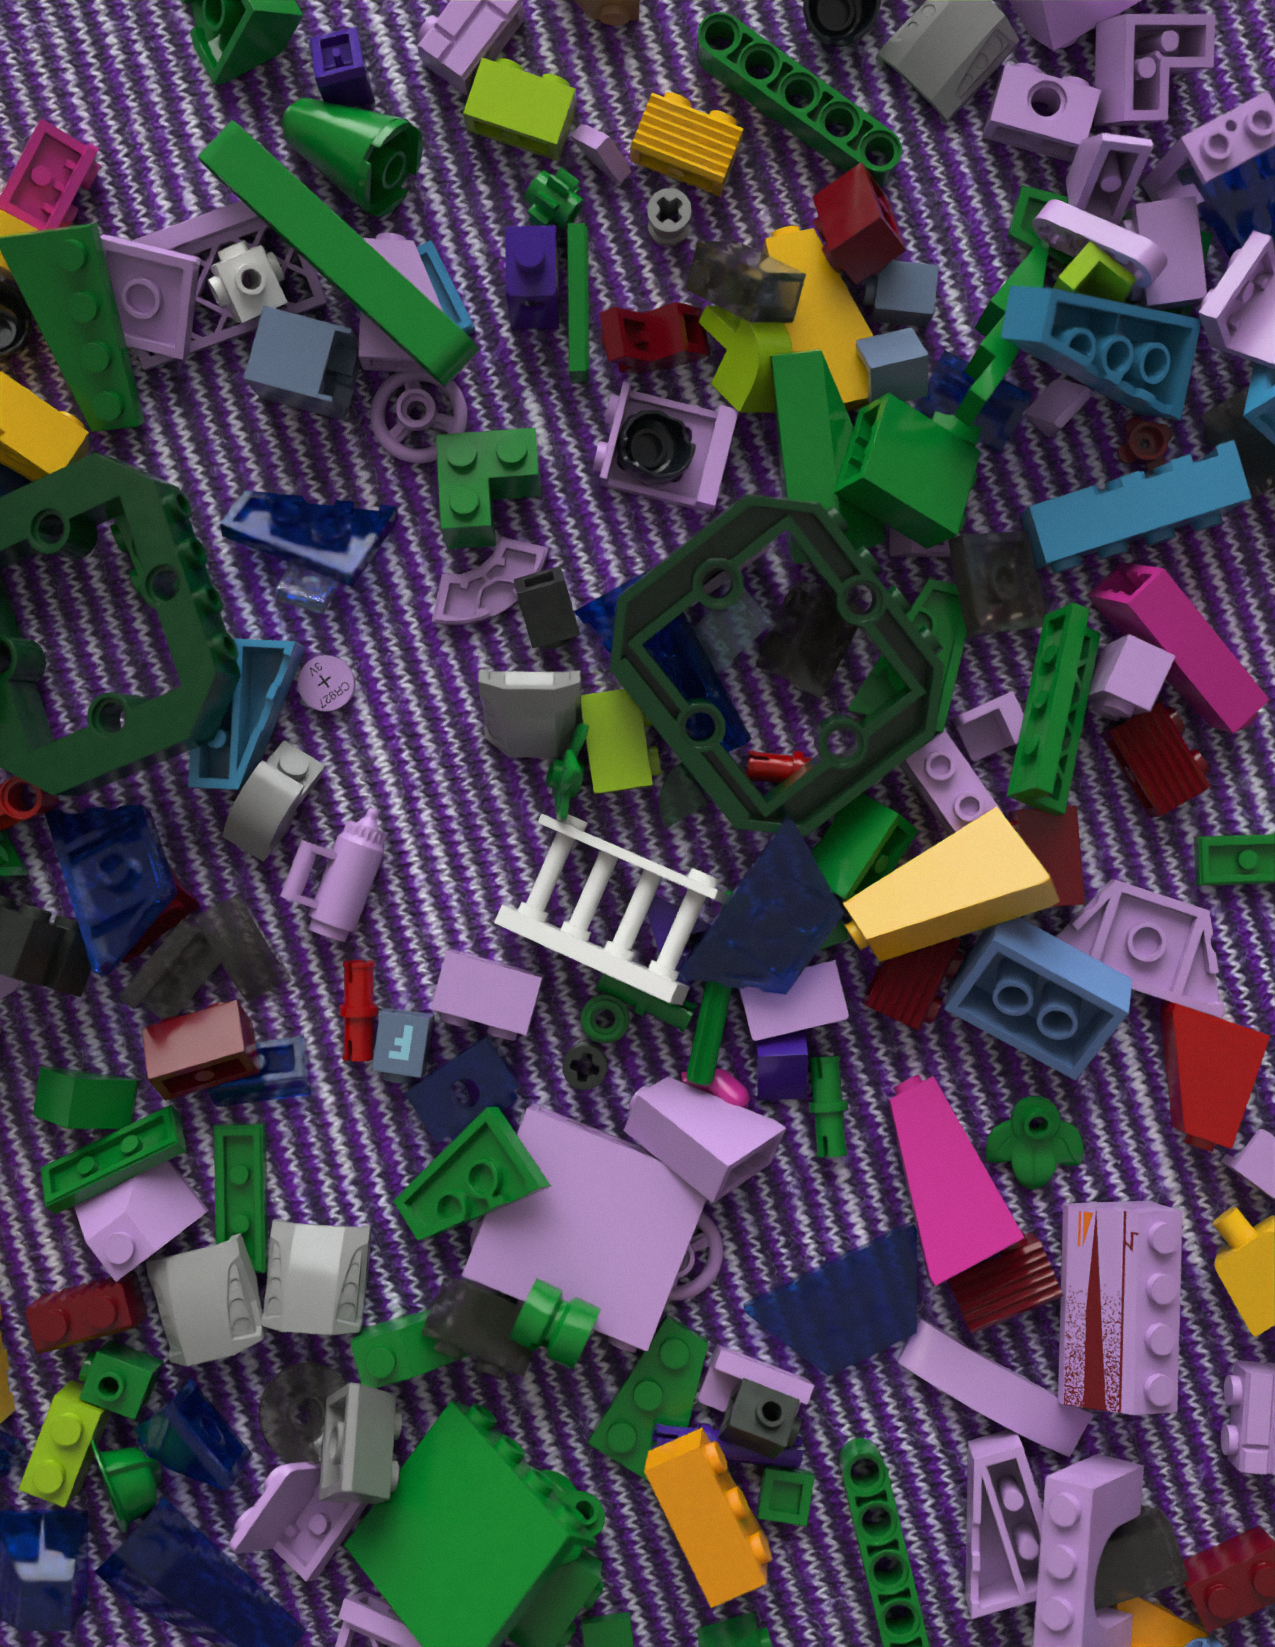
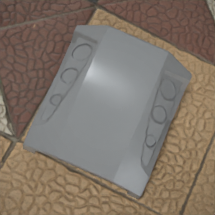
[876,0,1019,125]
[478,670,582,758]
[261,1219,372,1335]
[146,1233,268,1366]

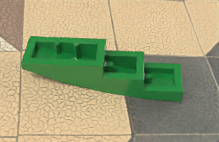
[954,239,1050,428]

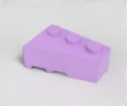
[965,1429,1043,1619]

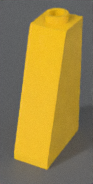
[762,226,874,412]
[843,807,1060,962]

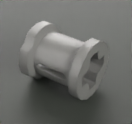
[647,188,692,246]

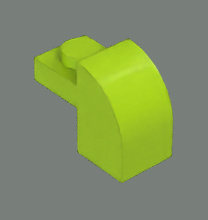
[698,303,793,413]

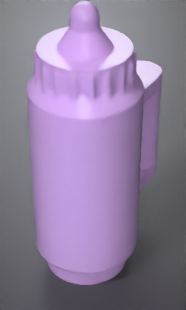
[280,808,386,942]

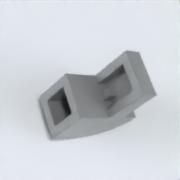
[222,740,326,862]

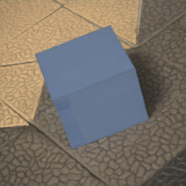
[244,306,361,421]

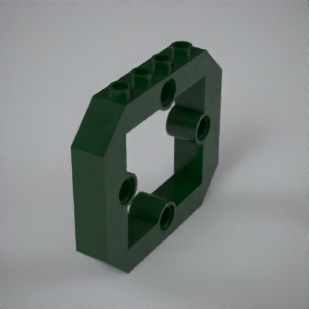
[0,452,241,796]
[609,494,945,837]

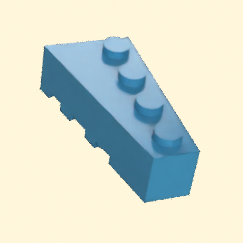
[1001,285,1202,421]
[1020,440,1251,574]

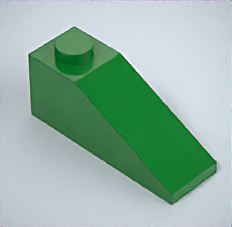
[351,1291,511,1388]

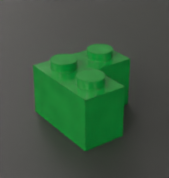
[436,428,542,550]

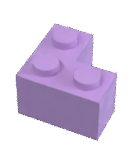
[1094,14,1215,126]

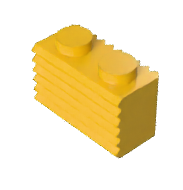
[630,92,744,196]

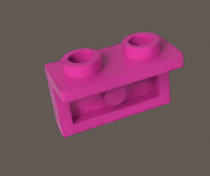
[0,118,101,230]

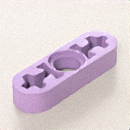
[1032,199,1168,288]

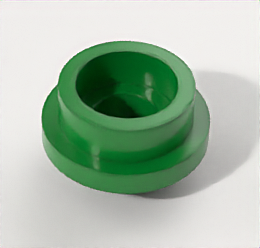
[581,994,630,1044]

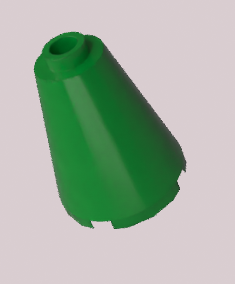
[282,97,423,217]

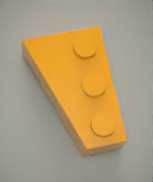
[644,1428,772,1608]

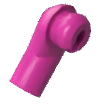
[681,1069,750,1109]

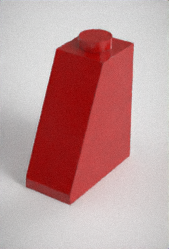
[1160,1000,1270,1152]

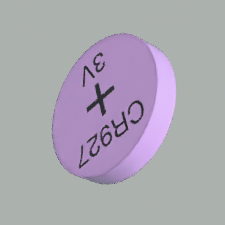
[298,655,355,712]

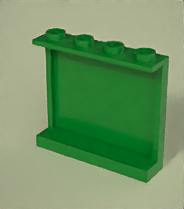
[344,1401,597,1647]

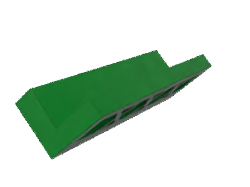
[1007,602,1101,816]

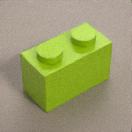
[463,57,577,161]
[581,689,661,795]
[18,1380,111,1508]

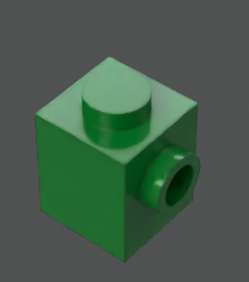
[79,1340,164,1420]

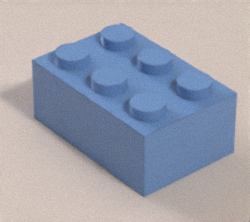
[944,917,1132,1081]

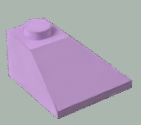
[74,1160,209,1282]

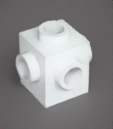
[208,240,288,323]

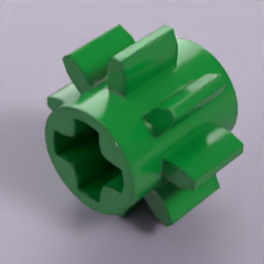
[523,167,585,231]

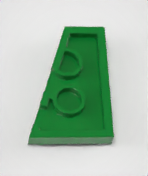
[846,578,977,734]
[393,1107,551,1241]
[588,1313,708,1482]

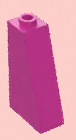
[1086,562,1270,734]
[888,1074,1024,1287]

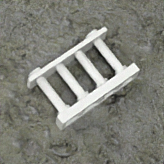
[494,813,730,1005]

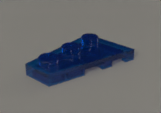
[220,490,399,587]

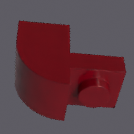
[600,302,710,373]

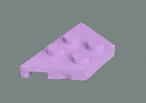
[1055,880,1225,1019]

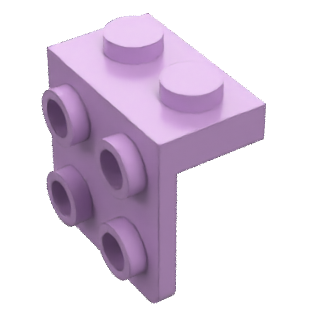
[1199,231,1275,369]
[228,1461,368,1582]

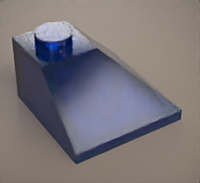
[134,1379,253,1491]
[0,1510,89,1631]

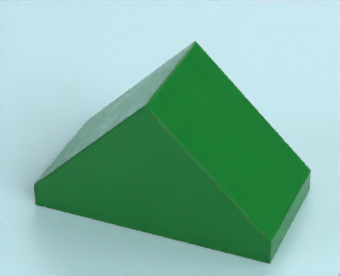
[33,1066,139,1129]

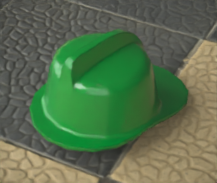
[91,1439,162,1533]

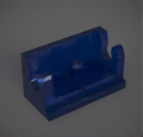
[914,350,1033,453]

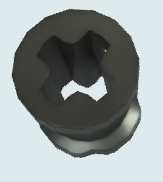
[563,1041,608,1090]

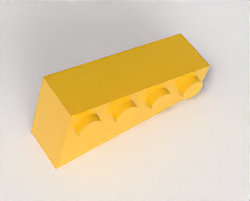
[0,371,89,482]

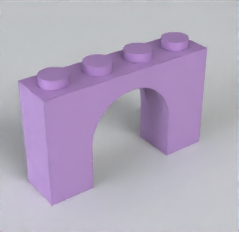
[1033,1454,1144,1647]

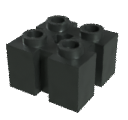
[0,895,102,997]

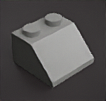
[318,1383,402,1504]

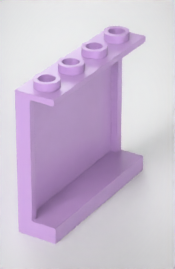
[462,1103,707,1353]

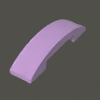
[897,1318,1093,1457]

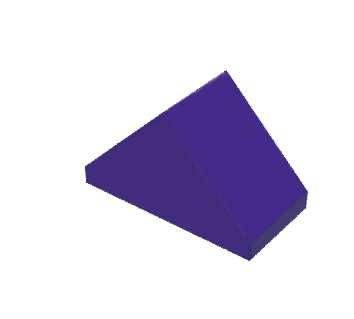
[310,27,376,107]
[754,1029,808,1101]

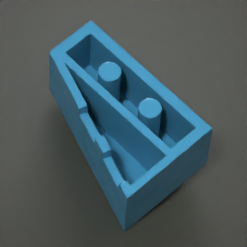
[188,638,306,791]

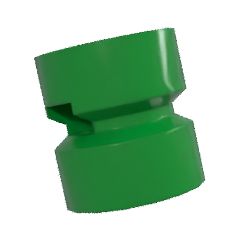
[508,1278,601,1371]

